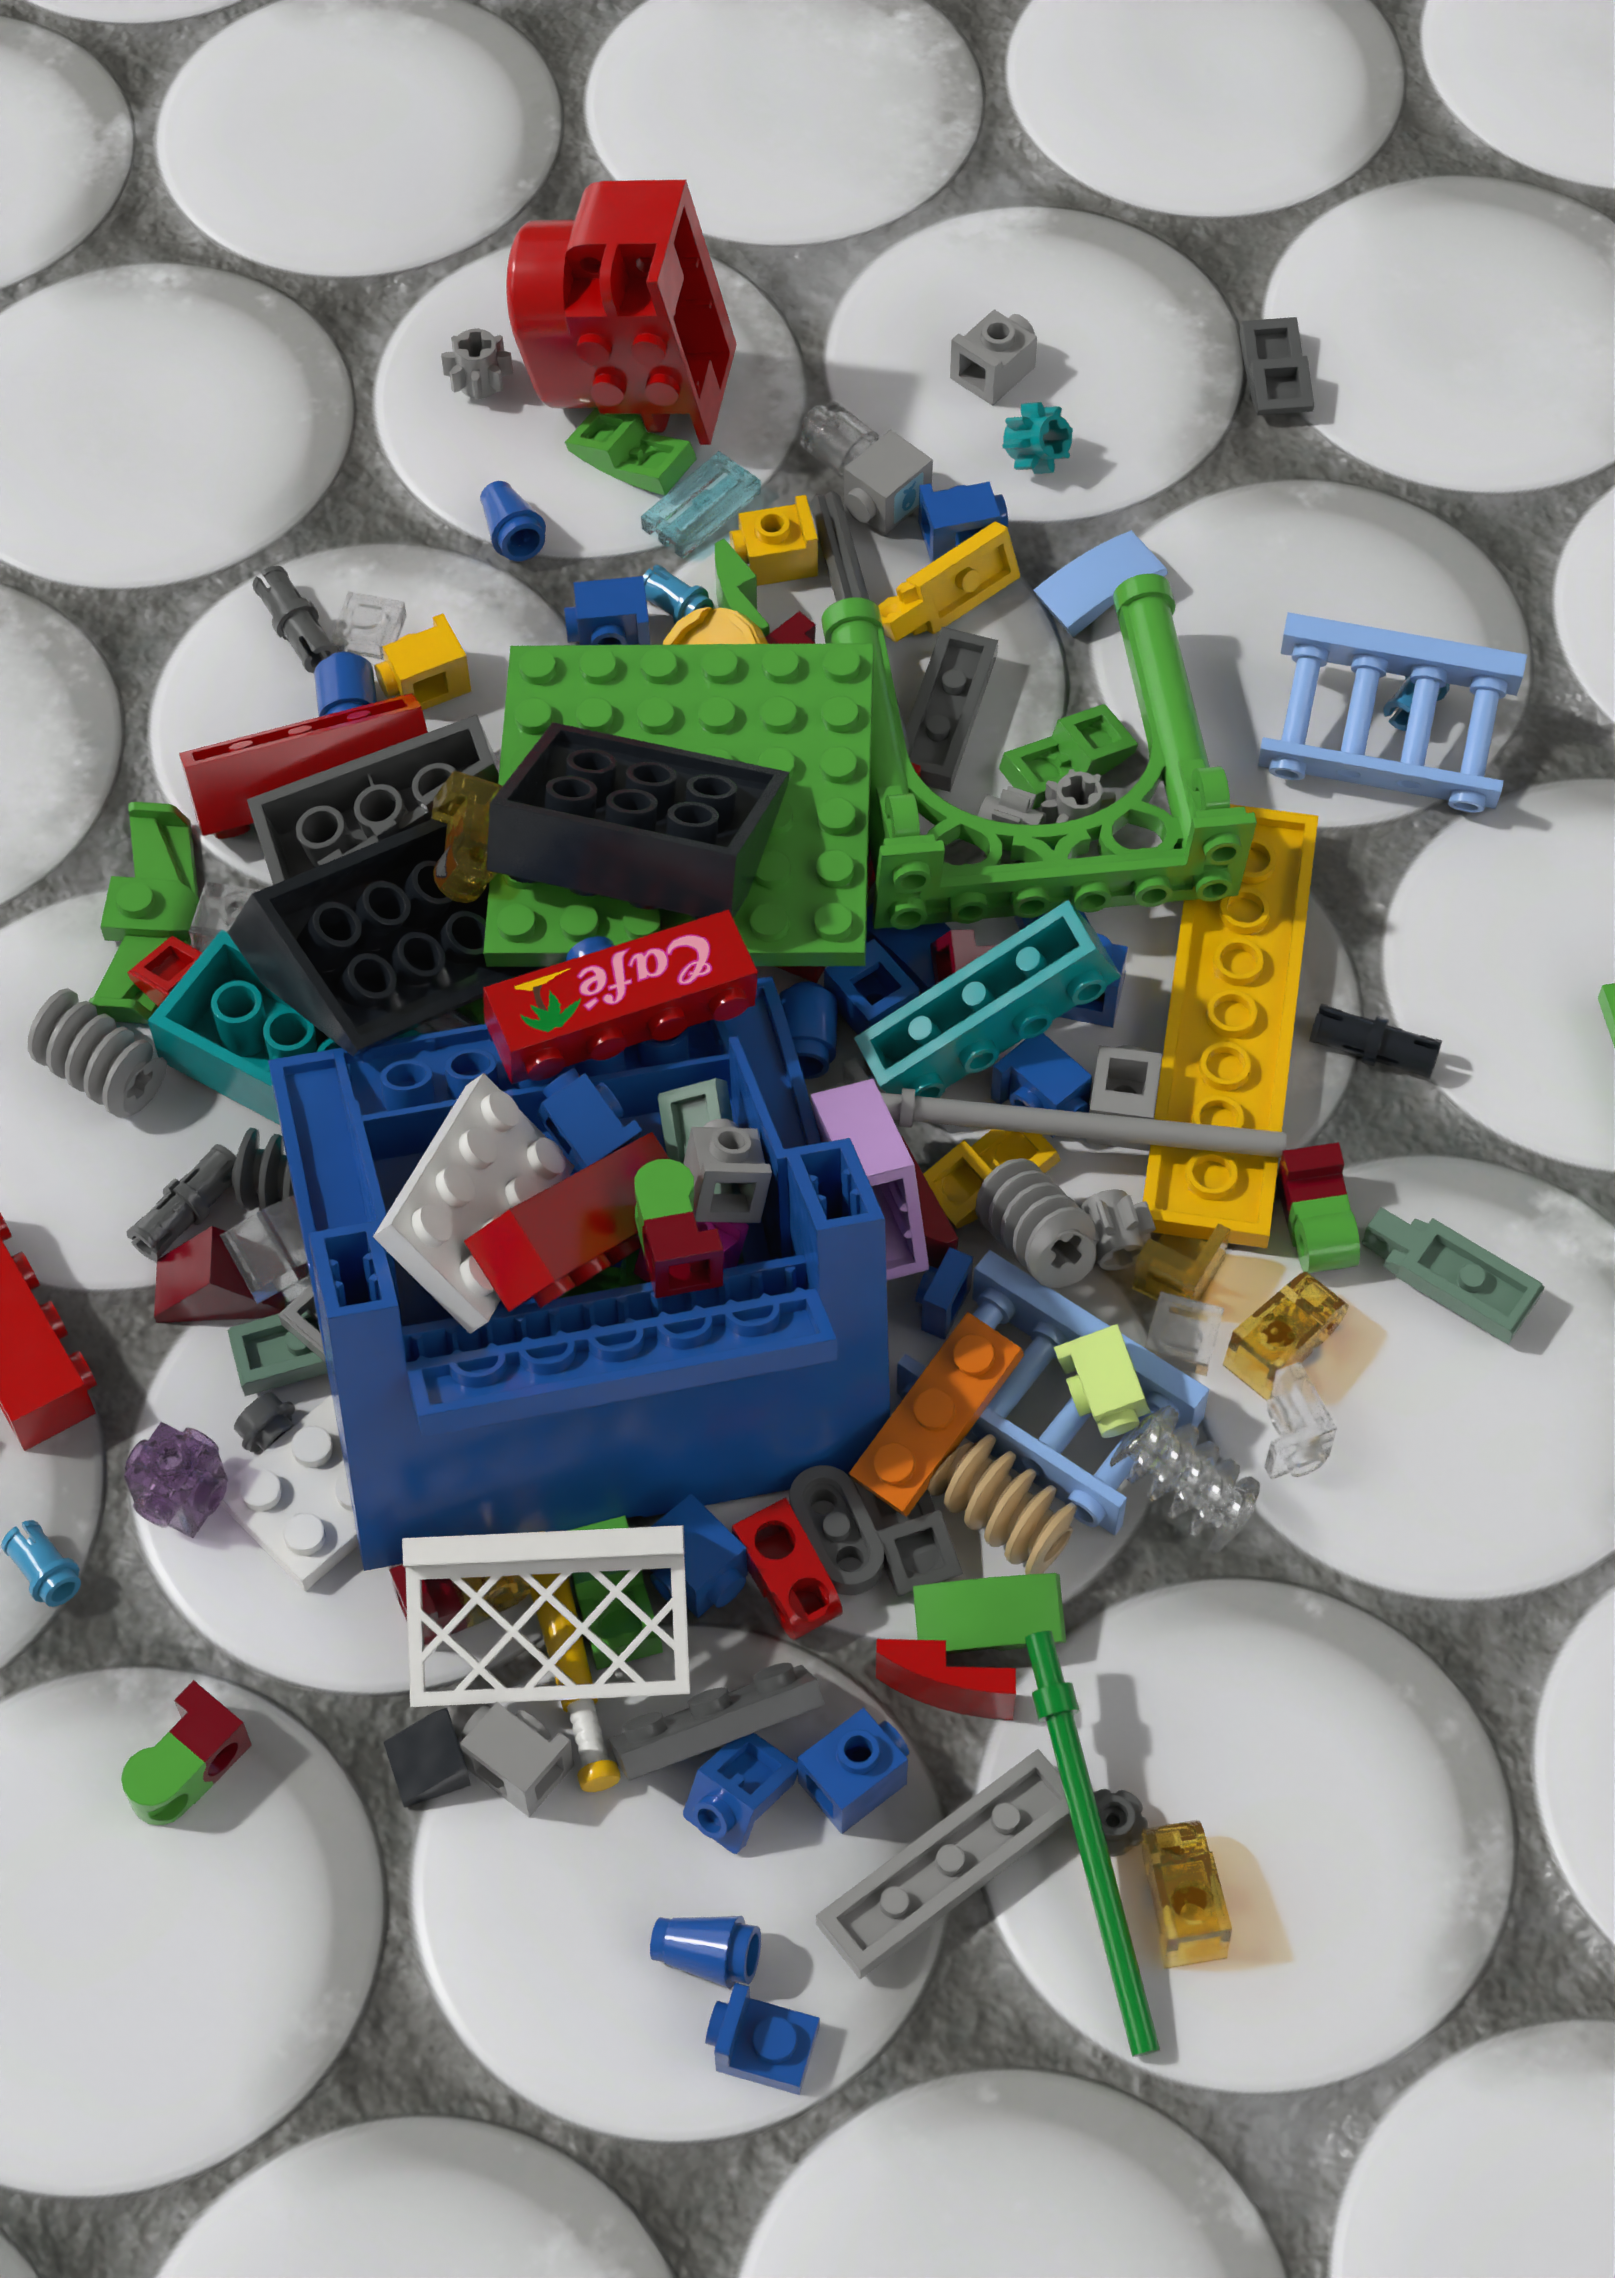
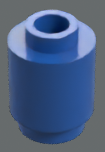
[314,652,377,717]
[779,982,838,1079]

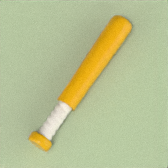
[528,1531,621,1792]

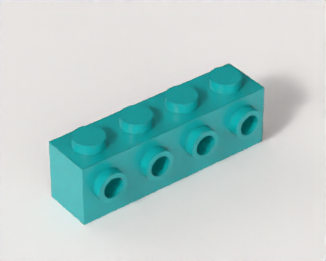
[854,900,1121,1098]

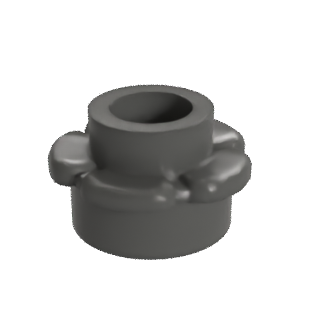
[234,1393,295,1453]
[1094,1789,1148,1857]

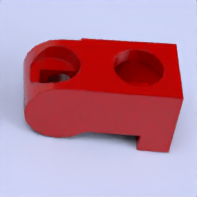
[732,1497,843,1641]

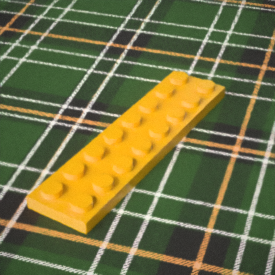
[1142,804,1318,1248]

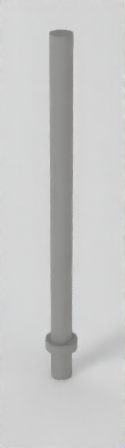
[880,1088,1287,1158]

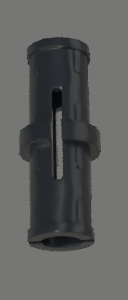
[1309,1003,1442,1079]

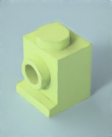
[1054,1324,1151,1438]

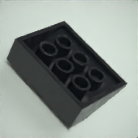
[487,722,790,920]
[227,812,546,1057]

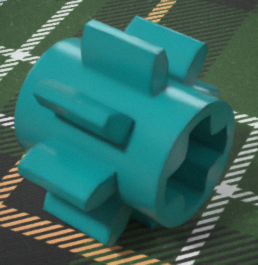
[1002,402,1073,474]

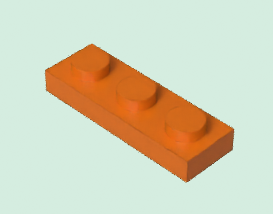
[848,1311,1024,1517]

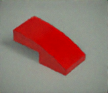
[876,1639,1016,1720]

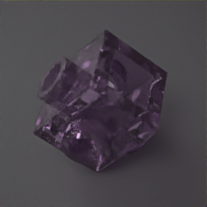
[124,1422,228,1538]

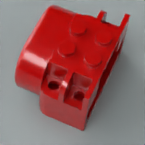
[506,179,737,445]

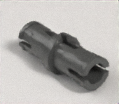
[252,566,338,673]
[126,1144,236,1261]

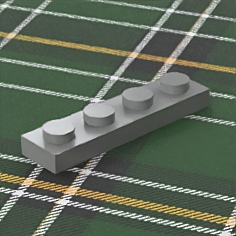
[816,1749,1071,1979]

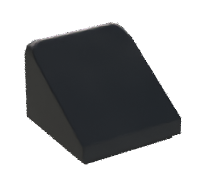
[384,1708,471,1808]

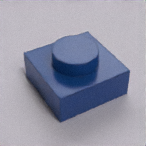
[915,1247,973,1340]

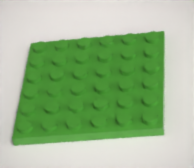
[483,643,874,967]

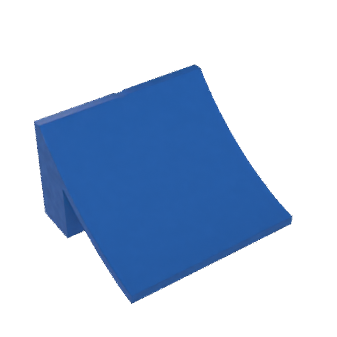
[268,976,890,1571]

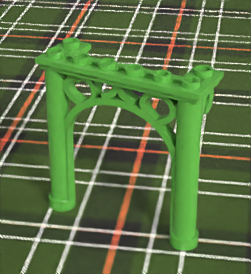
[821,574,1257,929]

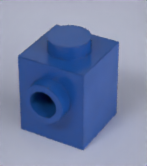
[649,1493,748,1618]
[797,1707,909,1834]

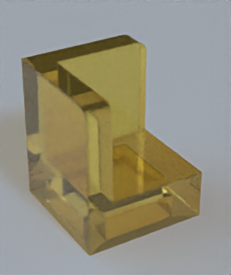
[1132,1223,1231,1317]

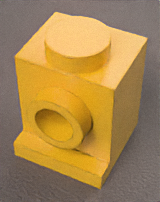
[729,495,818,586]
[374,613,471,710]

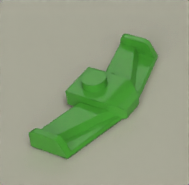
[89,802,203,1024]

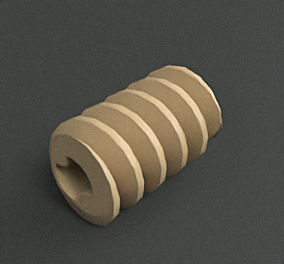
[927,1434,1077,1575]

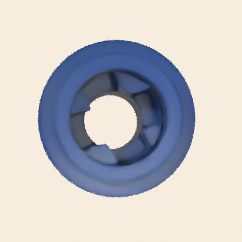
[480,481,546,561]
[650,1916,761,1989]

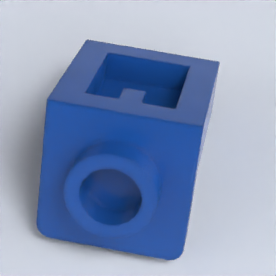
[683,1733,798,1854]
[705,1983,820,2095]

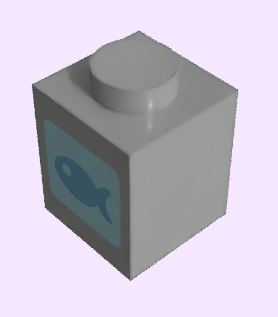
[844,429,933,536]

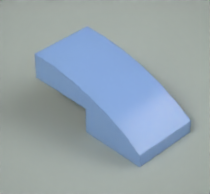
[1033,530,1168,637]

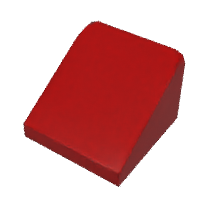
[127,936,202,1007]

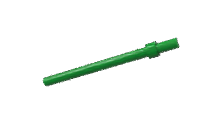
[1025,1631,1160,2057]

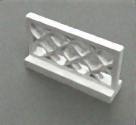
[402,1525,690,1707]

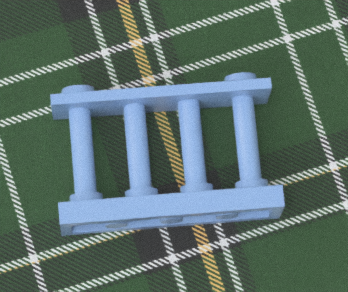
[1258,612,1527,813]
[897,1250,1209,1535]

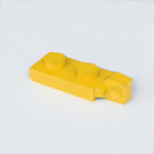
[878,521,1020,643]

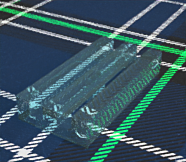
[641,451,761,559]

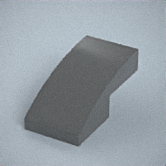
[1239,317,1314,416]
[848,1474,963,1597]

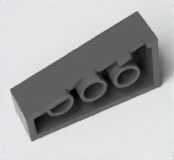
[247,715,499,885]

